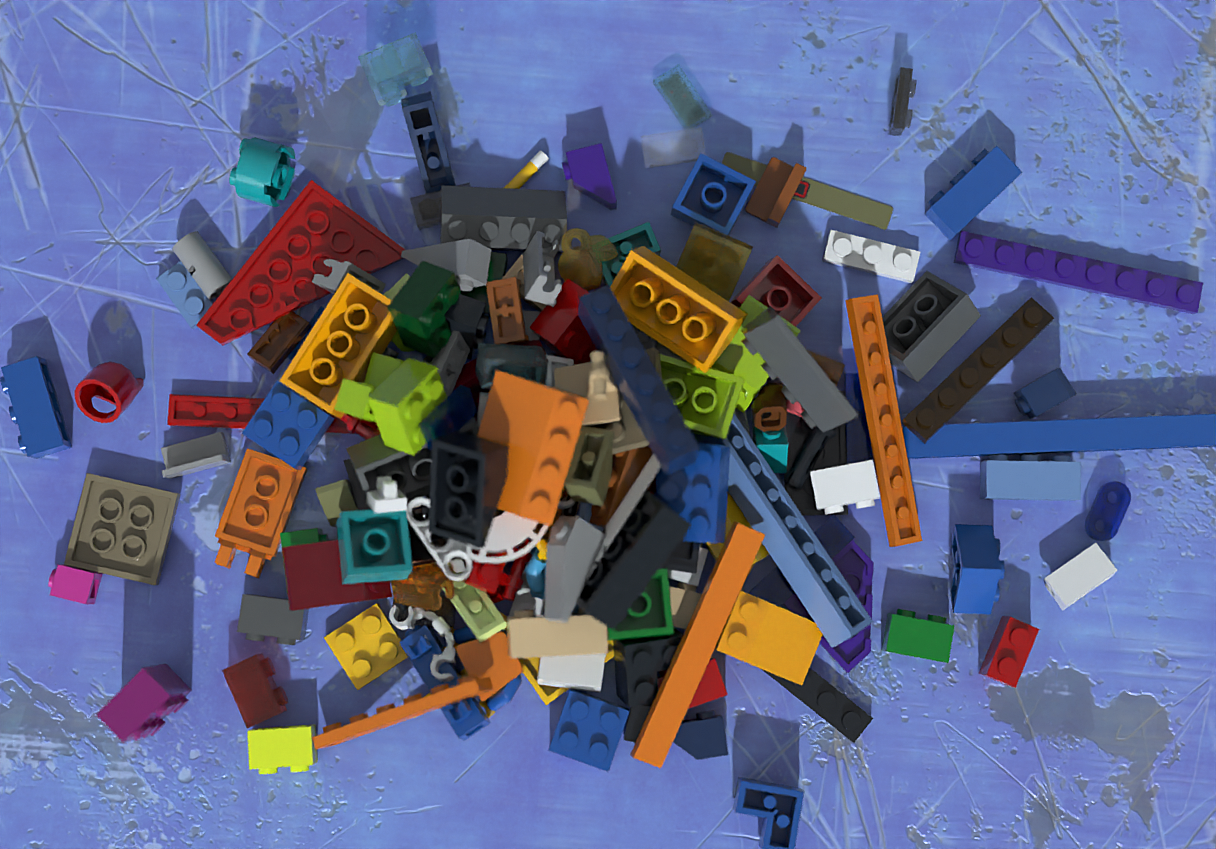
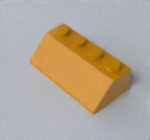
[610,246,748,373]
[279,273,397,418]

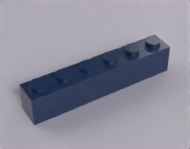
[578,285,699,476]

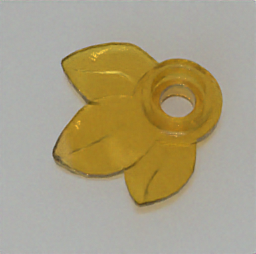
[558,228,618,286]

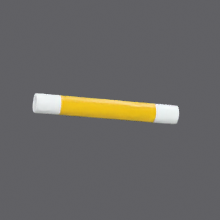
[504,150,549,189]

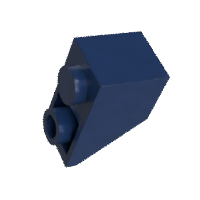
[673,710,729,760]

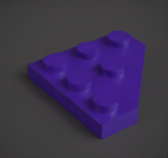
[783,540,874,673]

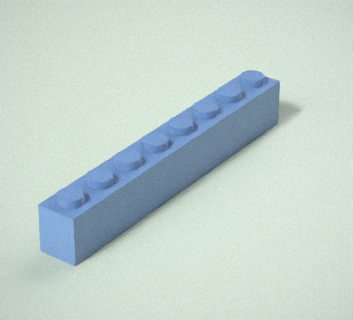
[693,414,873,648]

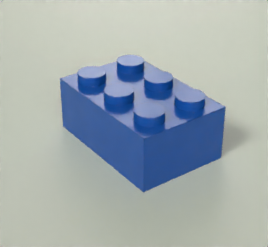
[655,444,730,543]

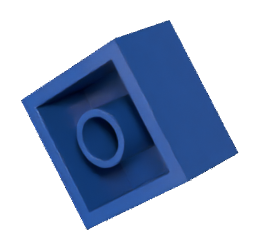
[671,153,756,242]
[241,381,334,470]
[548,689,630,772]

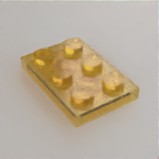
[676,222,753,302]

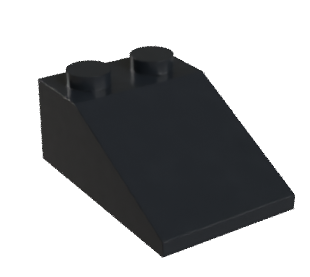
[428,431,509,549]

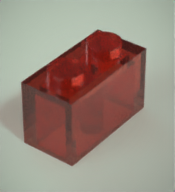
[222,653,288,728]

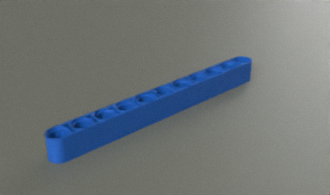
[902,414,1216,459]

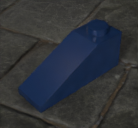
[401,91,456,195]

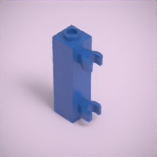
[399,625,491,741]

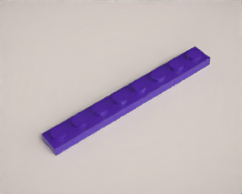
[954,231,1203,314]

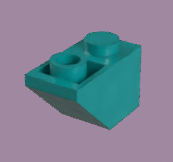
[752,414,788,473]

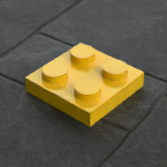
[324,603,408,690]

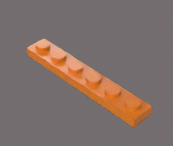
[312,674,493,749]

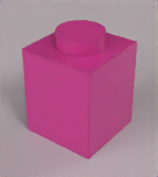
[48,564,103,604]

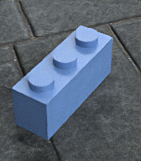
[980,455,1081,501]

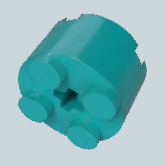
[229,137,295,207]

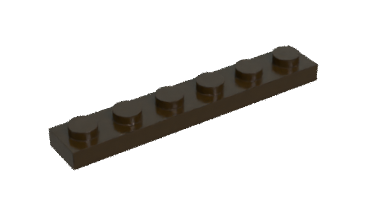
[902,297,1054,444]

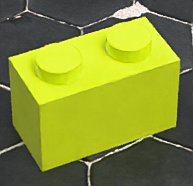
[247,724,318,774]

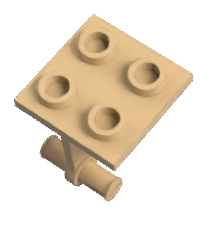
[554,352,621,427]

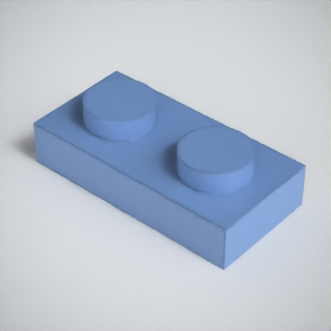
[156,261,213,330]

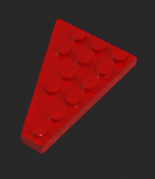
[196,180,405,346]

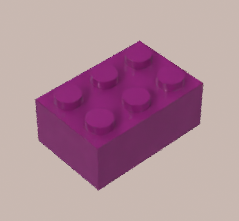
[96,664,192,743]

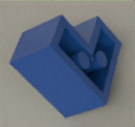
[950,524,1005,614]
[733,777,804,849]

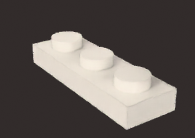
[822,230,920,283]

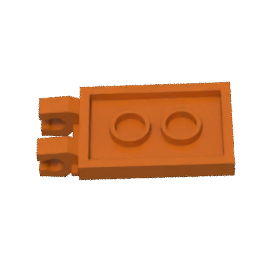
[214,448,307,578]

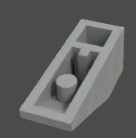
[401,239,491,291]
[544,516,606,623]

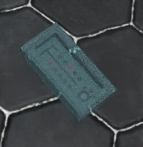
[653,64,712,133]

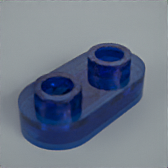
[1084,481,1131,541]

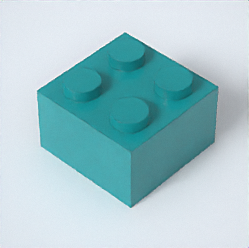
[336,510,412,584]

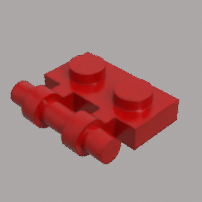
[463,539,532,602]

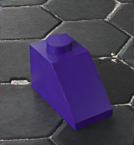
[562,143,617,210]

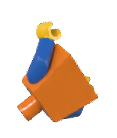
[440,626,524,719]

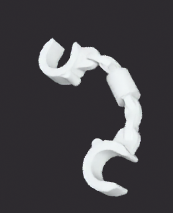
[389,605,456,682]

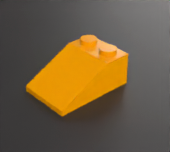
[715,590,823,686]

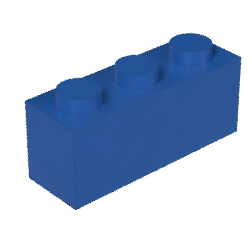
[925,146,1022,240]
[0,356,72,459]

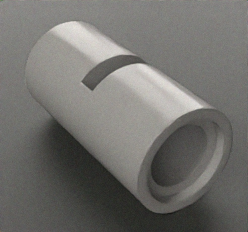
[172,231,232,299]

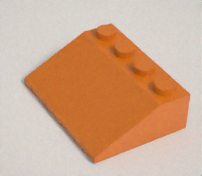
[477,370,590,526]

